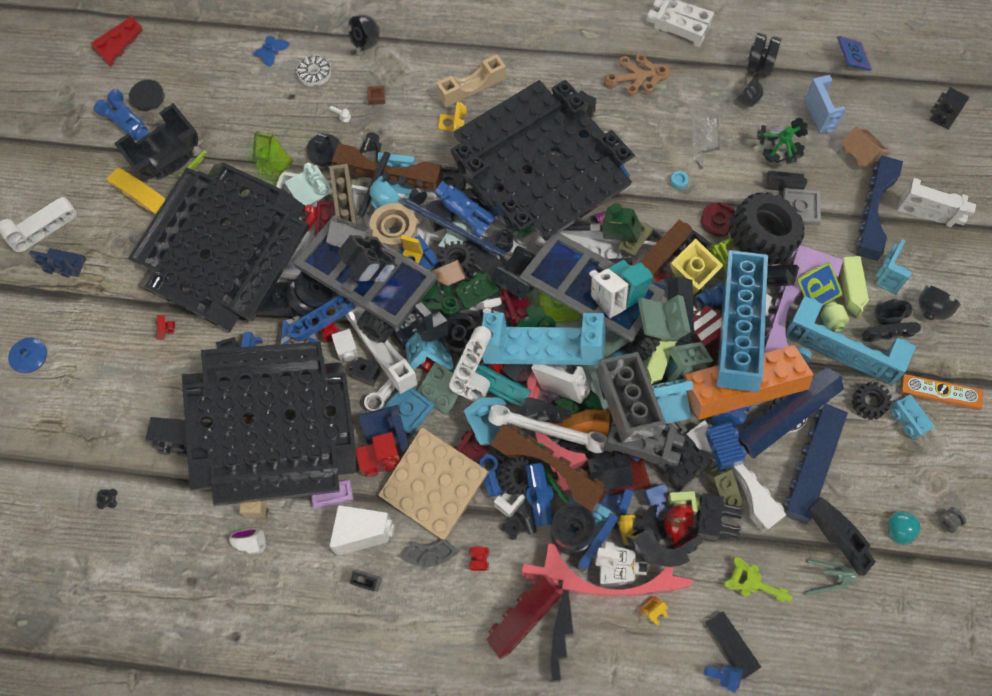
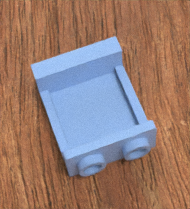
[804,75,846,134]

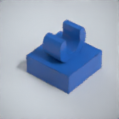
[241,332,263,347]

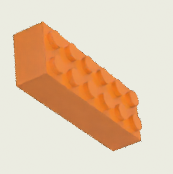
[684,345,814,420]

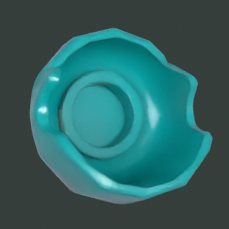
[887,511,921,545]

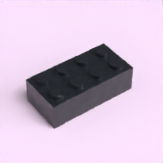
[145,417,213,457]

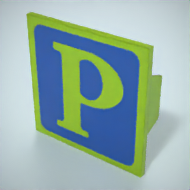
[797,261,843,306]

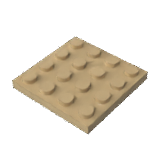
[378,427,490,540]

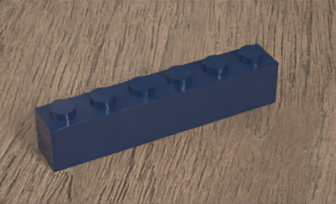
[782,403,848,525]

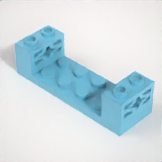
[785,296,916,386]
[482,313,606,365]

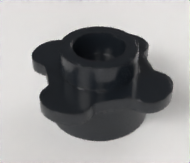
[97,489,118,510]
[501,516,526,540]

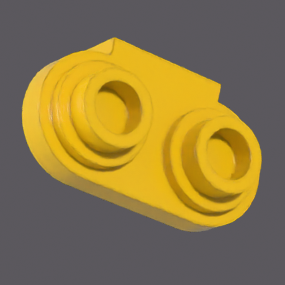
[438,101,467,131]

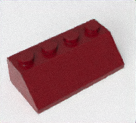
[486,575,565,660]

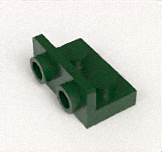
[454,271,499,310]

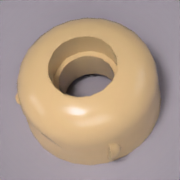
[369,203,419,252]

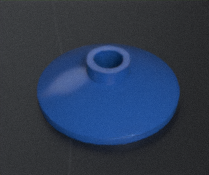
[8,337,47,373]

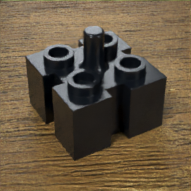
[338,235,397,282]
[652,432,713,492]

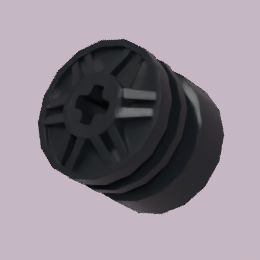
[551,504,596,556]

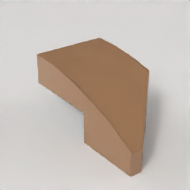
[431,260,466,286]

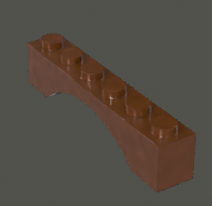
[332,143,443,192]
[491,424,609,512]

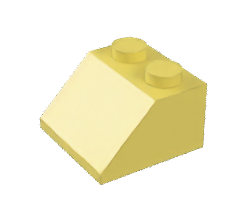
[670,239,723,296]

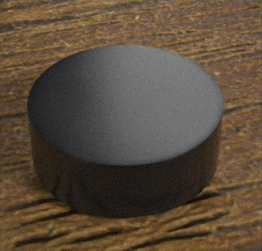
[408,188,427,205]

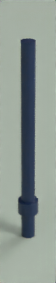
[404,199,507,258]

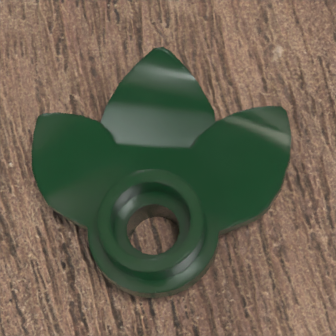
[517,306,556,327]

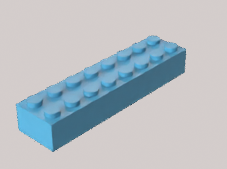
[716,250,768,392]

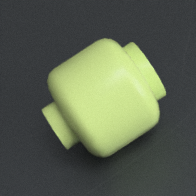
[820,303,849,332]

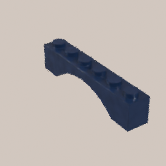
[855,155,903,261]

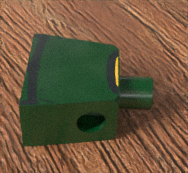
[603,203,642,243]

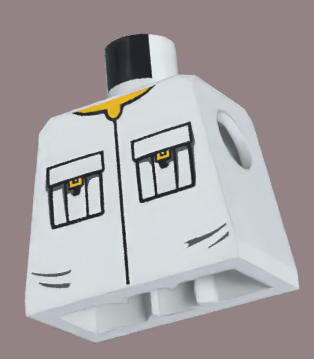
[587,269,628,318]
[599,544,647,587]

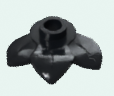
[633,508,667,543]

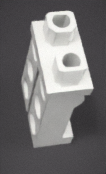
[647,0,714,47]
[897,178,976,227]

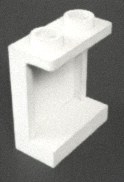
[532,364,590,403]

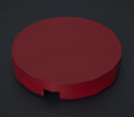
[701,202,735,236]

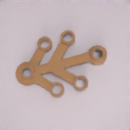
[604,54,670,96]

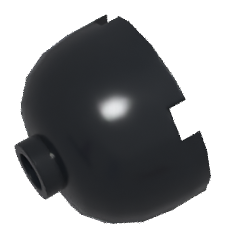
[348,15,380,51]
[919,285,961,321]
[441,314,479,352]

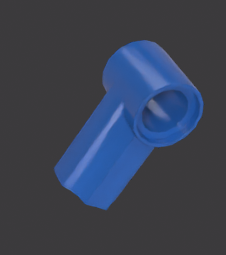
[480,455,506,497]

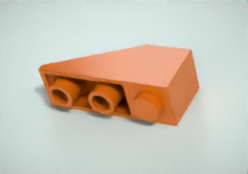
[548,409,610,438]

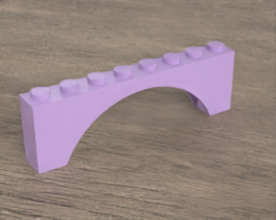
[764,245,843,353]

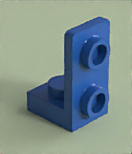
[601,489,634,515]

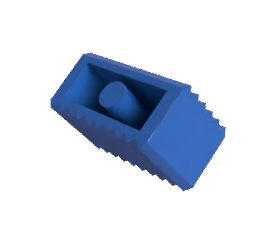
[705,422,746,470]

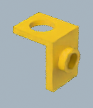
[400,235,424,272]

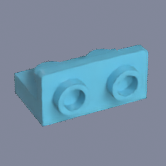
[890,394,935,440]

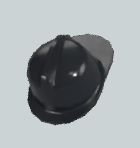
[734,69,763,107]

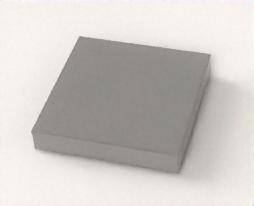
[782,188,821,226]

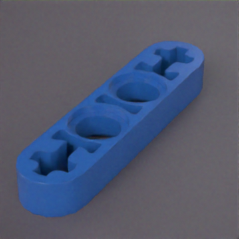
[288,295,357,341]

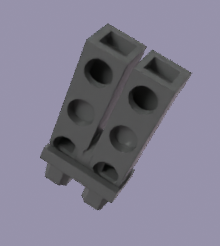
[604,420,685,467]

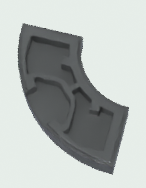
[401,539,459,567]

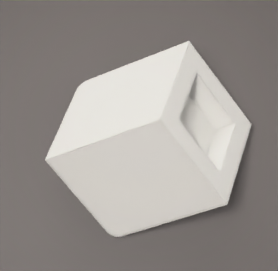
[494,493,525,519]

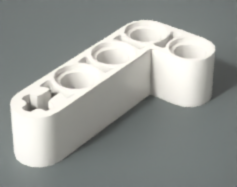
[0,197,77,252]
[449,326,491,402]

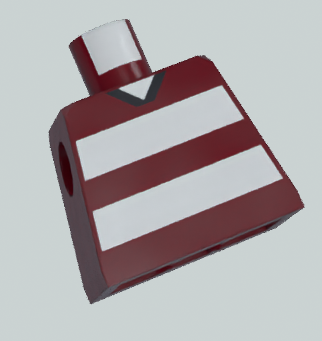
[690,305,722,349]

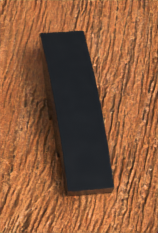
[551,591,573,683]

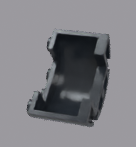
[114,103,199,179]

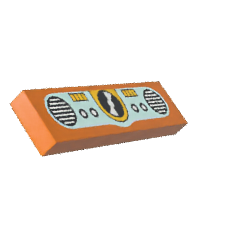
[900,374,983,410]

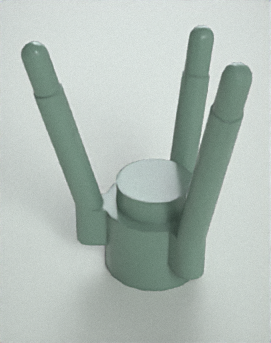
[805,559,856,596]

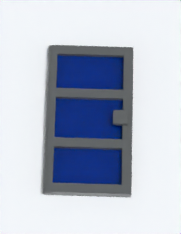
[293,215,438,330]
[520,232,665,343]

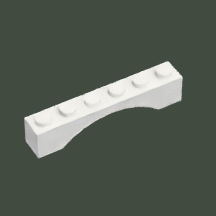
[341,291,417,394]
[687,420,786,534]

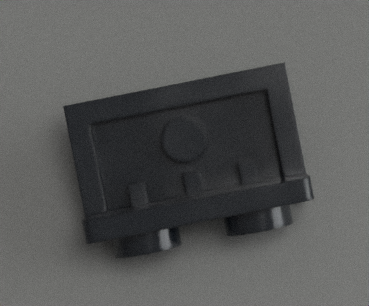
[525,397,571,424]

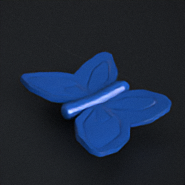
[253,35,290,67]

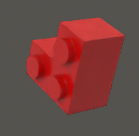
[356,432,400,477]

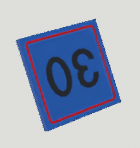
[837,36,872,71]

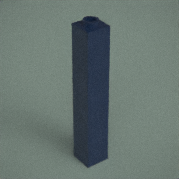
[738,367,844,459]

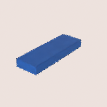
[577,513,618,572]

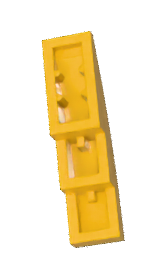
[106,167,166,214]

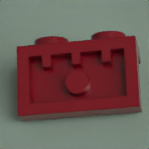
[499,287,530,327]
[454,429,492,464]

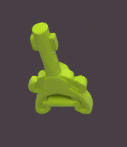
[723,557,793,603]

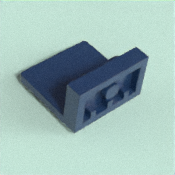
[29,248,86,278]
[359,405,409,451]

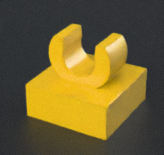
[639,596,668,625]

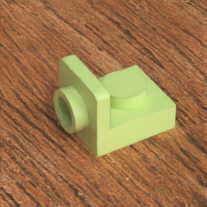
[667,491,700,516]

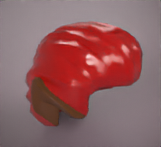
[663,504,694,544]

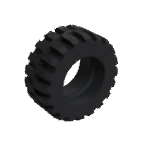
[729,192,805,265]

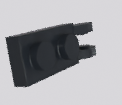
[862,322,921,342]

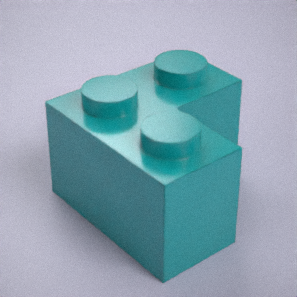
[608,260,653,309]

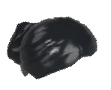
[874,299,913,325]

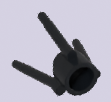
[359,132,382,164]

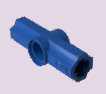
[526,462,553,527]

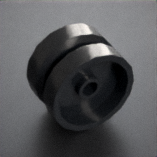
[746,32,782,76]
[287,269,336,316]

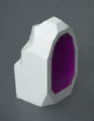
[229,528,266,554]

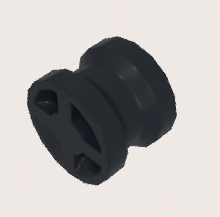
[495,230,513,253]

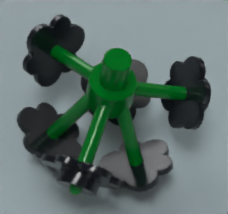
[757,117,808,165]

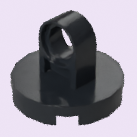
[306,132,341,167]

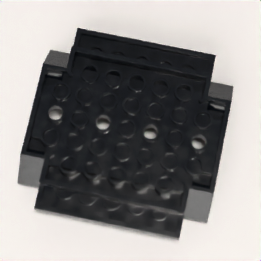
[451,79,635,242]
[128,162,310,332]
[182,342,356,506]

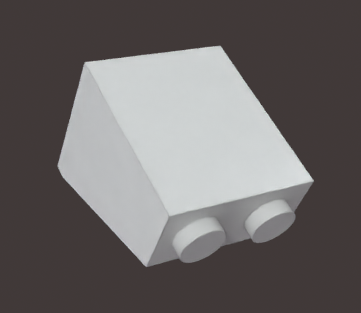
[330,505,394,555]

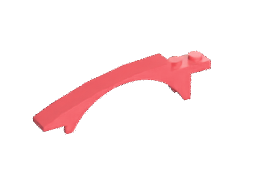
[527,371,589,495]
[522,543,693,597]

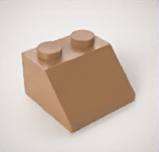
[840,126,891,167]

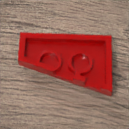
[90,16,143,67]

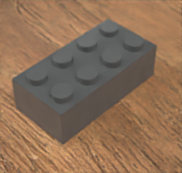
[596,352,666,443]

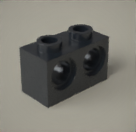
[929,87,969,130]

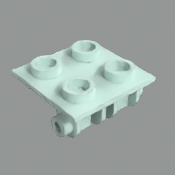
[285,163,333,206]

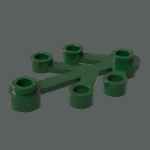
[397,264,459,315]

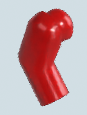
[304,204,317,231]

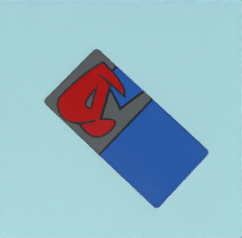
[652,270,673,293]

